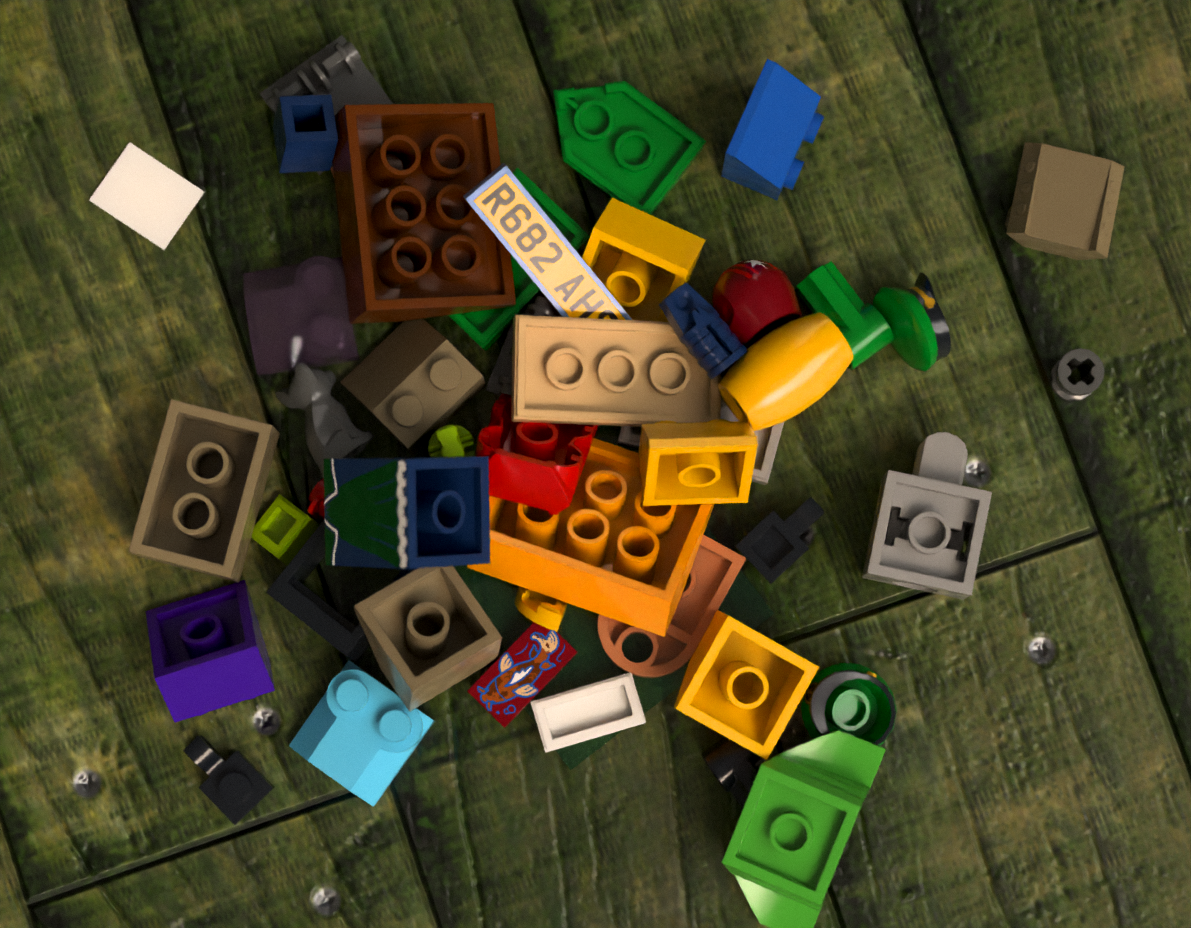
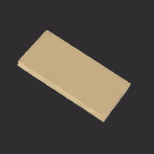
[511,315,721,427]

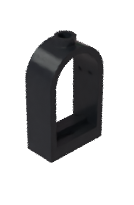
[266,519,417,662]

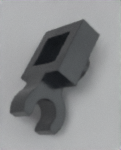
[735,497,825,584]
[183,735,275,825]

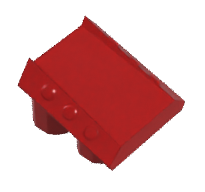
[475,395,598,517]

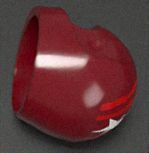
[712,259,802,349]

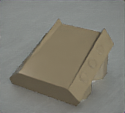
[1005,143,1124,260]

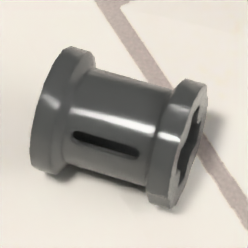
[1050,348,1105,401]

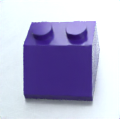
[145,580,275,723]

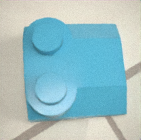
[289,660,435,807]

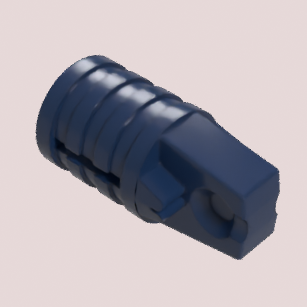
[659,282,748,380]

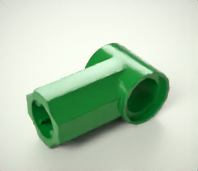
[795,261,894,370]

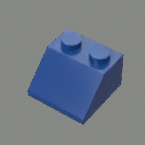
[721,59,824,200]

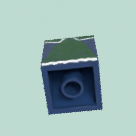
[324,456,490,569]

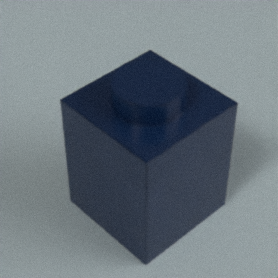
[272,94,338,173]

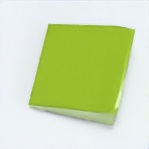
[251,494,319,565]

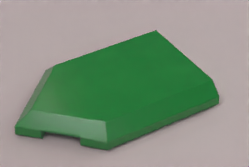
[554,81,706,215]

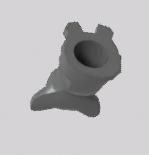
[276,362,375,478]

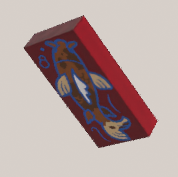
[467,622,578,728]

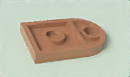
[598,535,746,678]

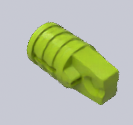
[428,425,476,457]

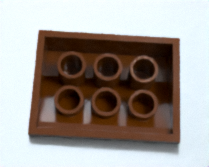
[333,103,516,324]

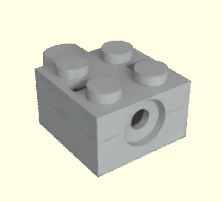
[862,432,992,600]

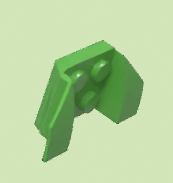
[722,729,886,928]

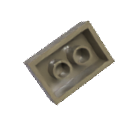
[128,399,280,583]

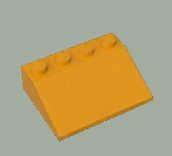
[467,438,714,637]

